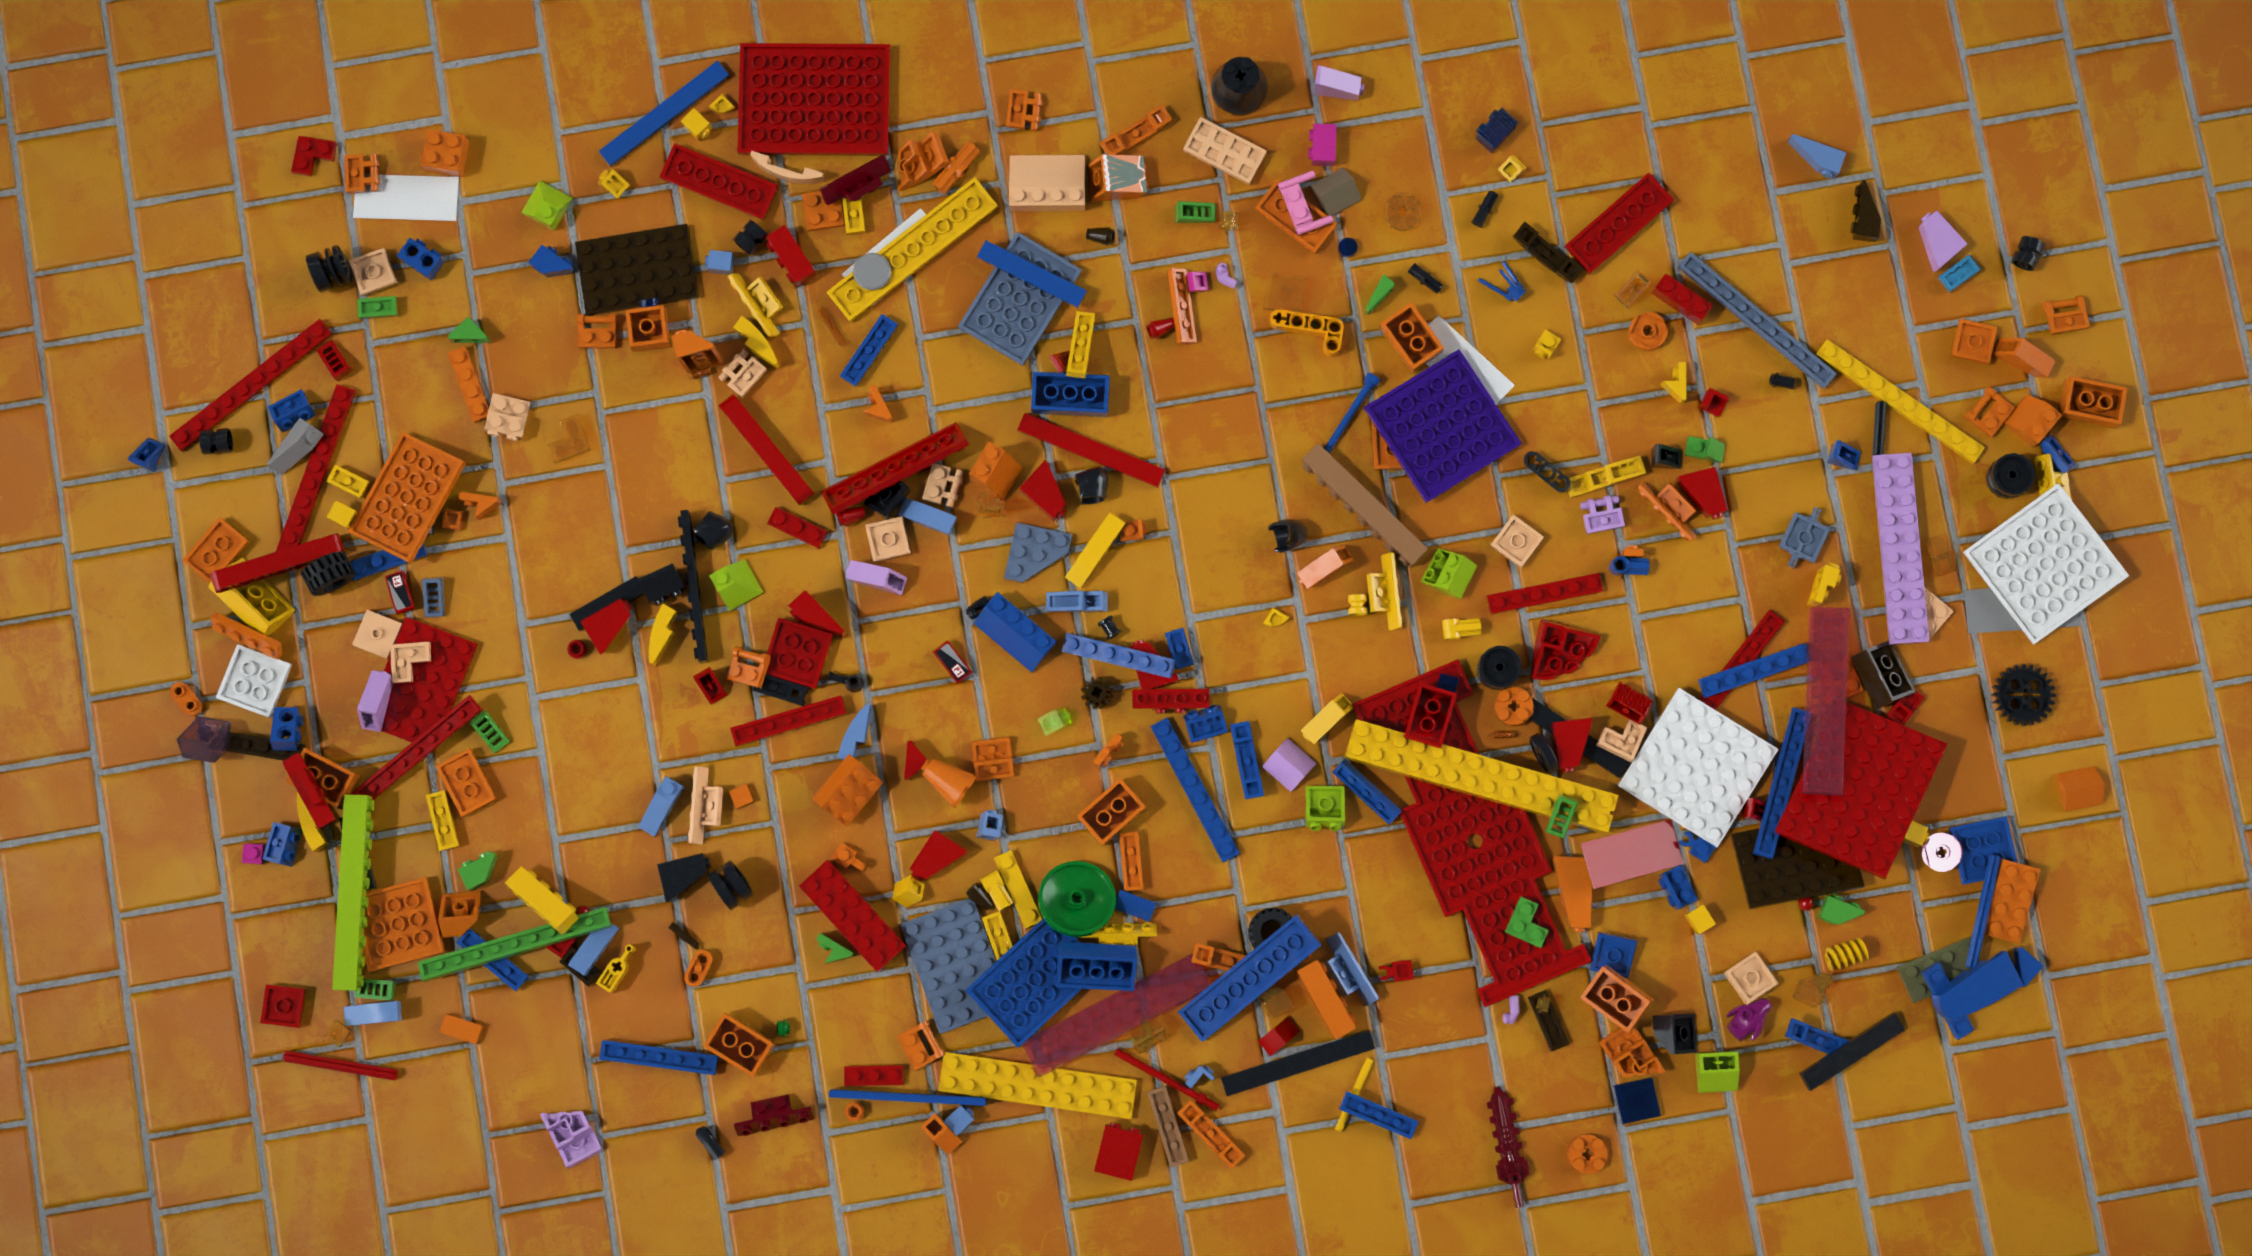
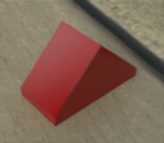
[693,667,727,705]
[904,741,927,781]
[1742,798,1766,822]
[1258,1016,1300,1056]

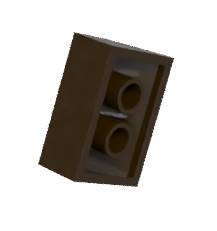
[1851,641,1916,710]

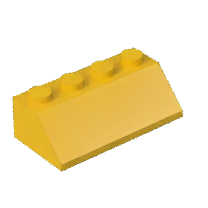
[209,558,295,636]

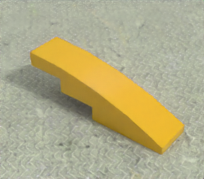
[1564,456,1646,498]
[1065,512,1126,588]

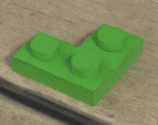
[1505,896,1549,948]

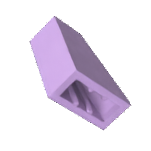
[1313,65,1364,101]
[1918,211,1967,272]
[845,560,907,596]
[357,670,393,732]

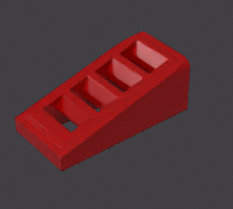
[316,339,353,381]
[1050,351,1070,373]

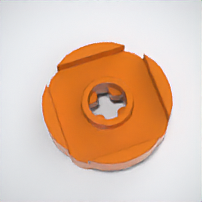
[1629,312,1668,351]
[1495,687,1534,727]
[1567,1134,1608,1174]

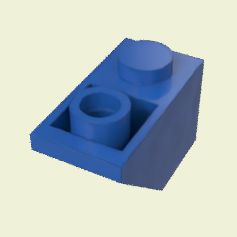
[528,245,575,278]

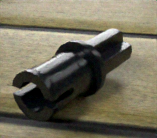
[1471,191,1498,228]
[1408,263,1443,294]

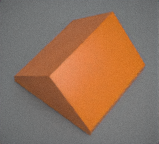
[2056,766,2104,812]

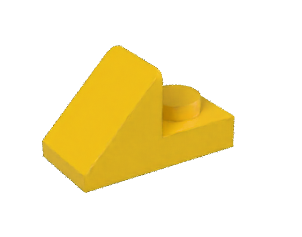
[1661,362,1686,403]

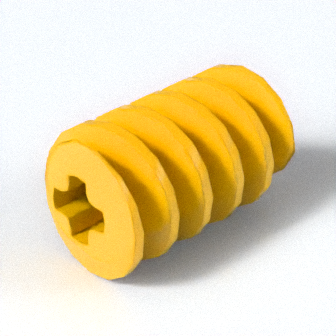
[1825,938,1869,972]

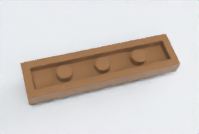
[1147,1086,1189,1168]

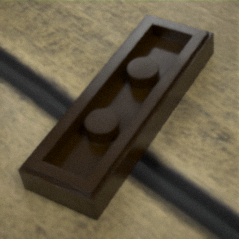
[1527,990,1569,1052]

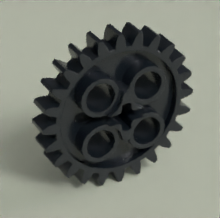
[1991,664,2056,727]

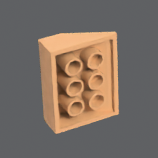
[1009,155,1085,211]

